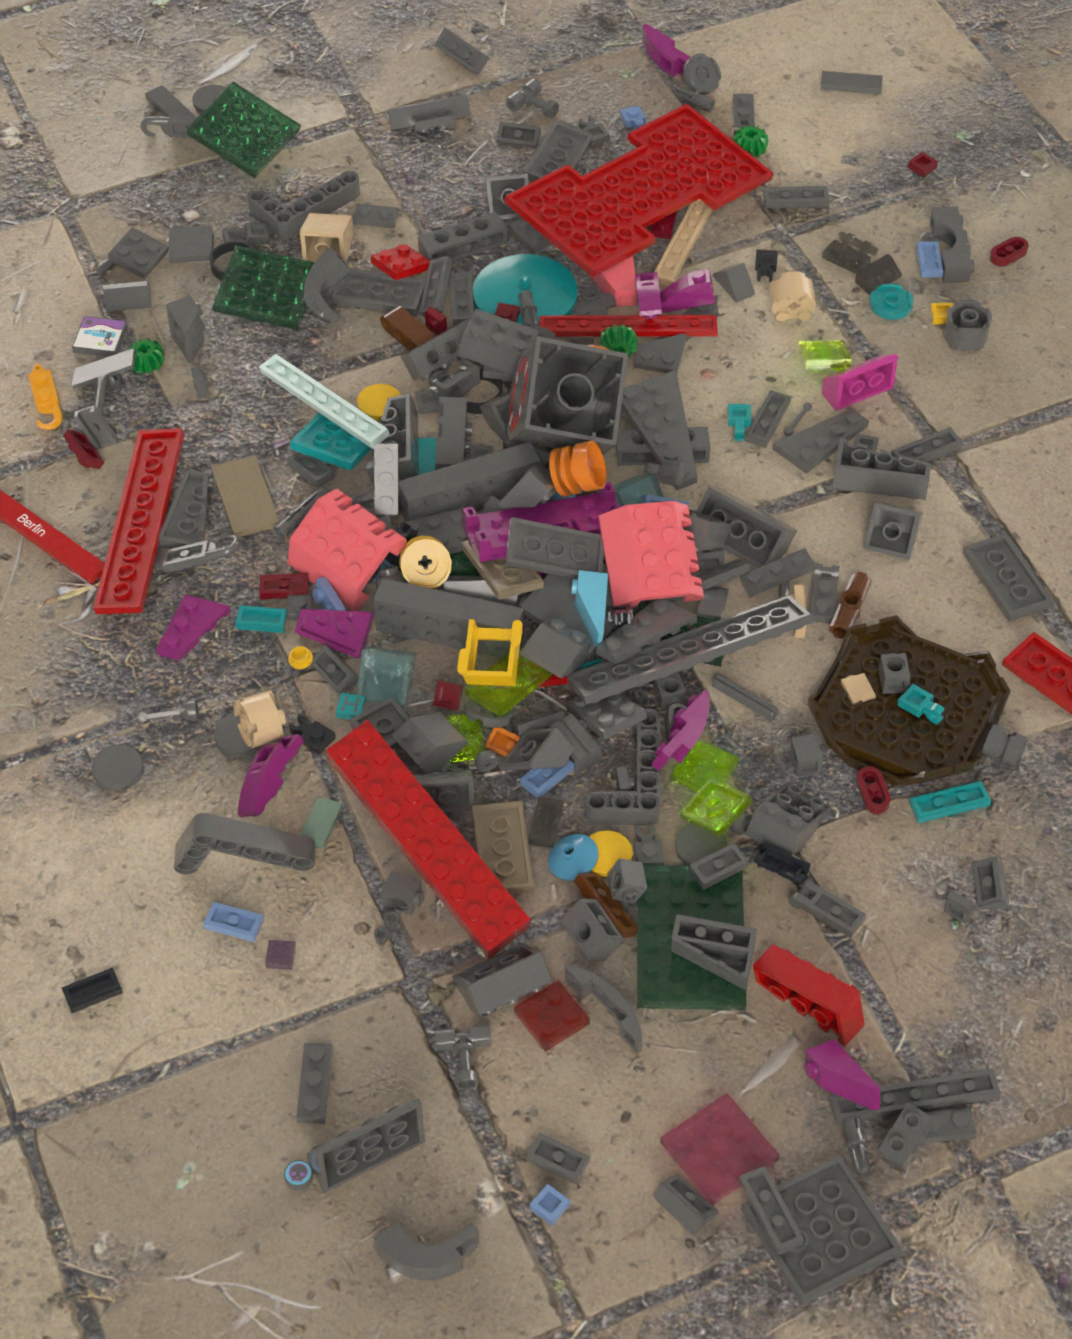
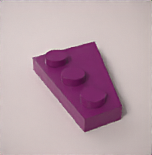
[156,594,231,661]
[295,609,375,658]

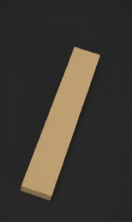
[654,199,712,286]

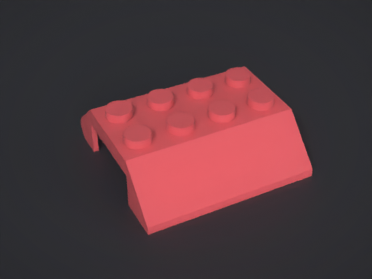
[287,489,407,611]
[598,501,704,607]

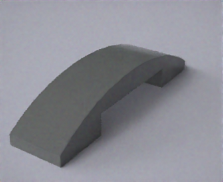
[565,965,642,1054]

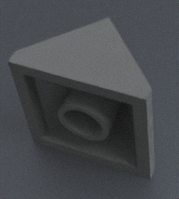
[485,173,529,219]
[103,281,151,312]

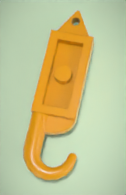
[28,363,63,430]

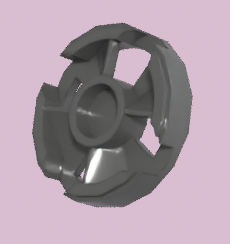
[464,695,515,728]

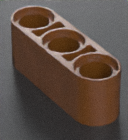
[380,306,435,351]

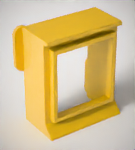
[457,619,523,686]

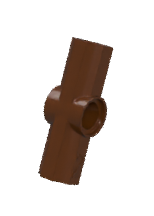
[829,572,872,639]

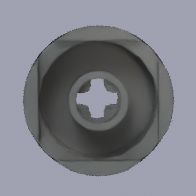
[944,299,992,350]

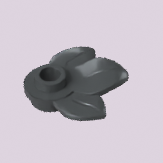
[574,286,616,316]

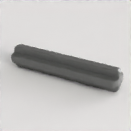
[712,674,778,720]

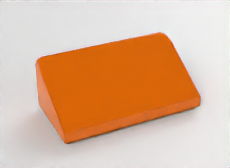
[484,727,521,758]

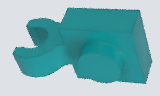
[727,404,751,441]
[898,684,945,725]

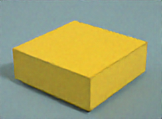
[930,303,953,324]

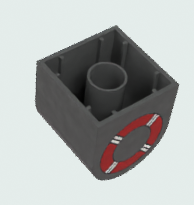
[507,336,628,455]

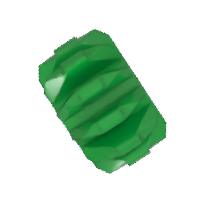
[733,124,769,158]
[600,324,638,357]
[127,338,164,375]

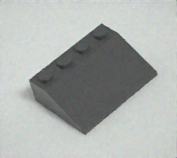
[307,1098,425,1193]

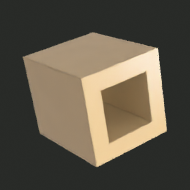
[841,673,876,706]

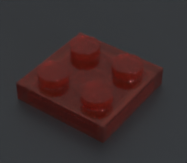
[514,980,590,1052]

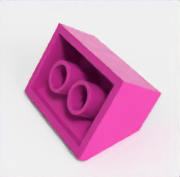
[822,354,898,411]

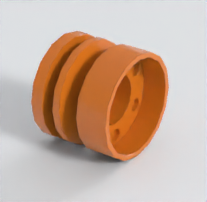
[549,440,607,497]

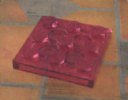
[660,1093,780,1205]

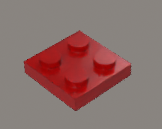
[371,244,430,280]

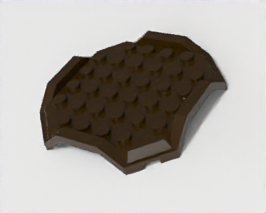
[808,615,1010,785]

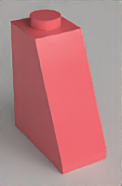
[592,256,637,307]

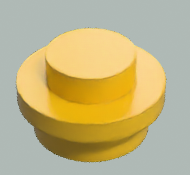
[288,646,313,669]

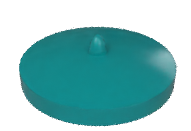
[473,254,578,327]

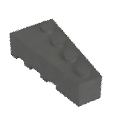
[366,393,419,485]
[833,438,931,500]

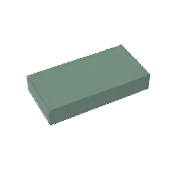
[301,797,343,849]

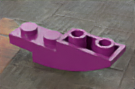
[642,23,691,77]
[636,272,662,318]
[651,690,709,771]
[237,734,304,818]

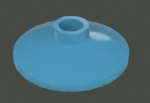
[548,834,599,881]

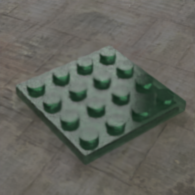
[186,81,301,178]
[213,245,315,330]

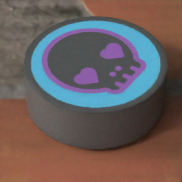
[284,1160,313,1191]

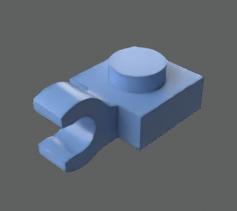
[620,106,646,130]

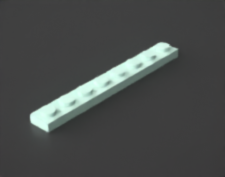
[259,354,390,449]

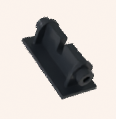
[754,842,811,885]

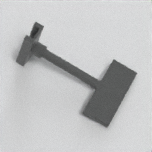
[72,348,136,450]

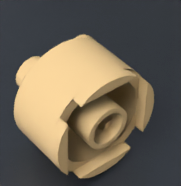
[769,271,816,322]
[234,690,286,748]

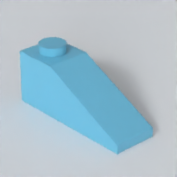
[571,570,608,647]

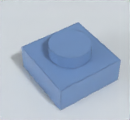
[530,1184,570,1226]

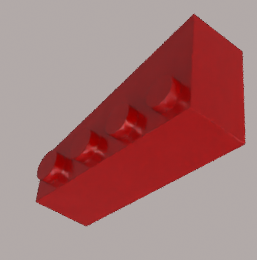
[753,944,865,1047]

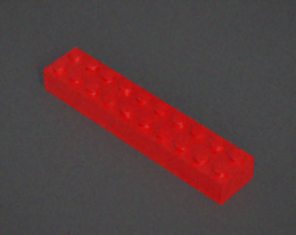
[326,720,531,959]

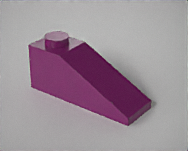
[660,269,715,313]
[804,1039,880,1111]

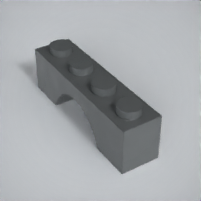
[929,207,975,283]

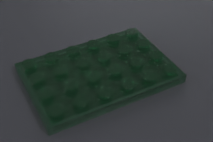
[637,865,746,1011]

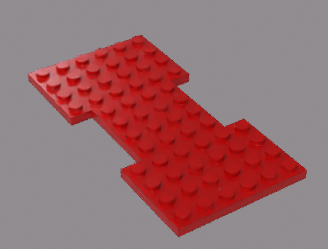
[504,104,774,277]

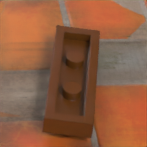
[574,873,640,938]

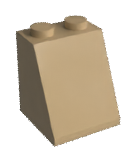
[300,213,353,265]

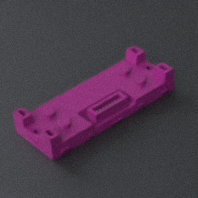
[463,482,624,562]

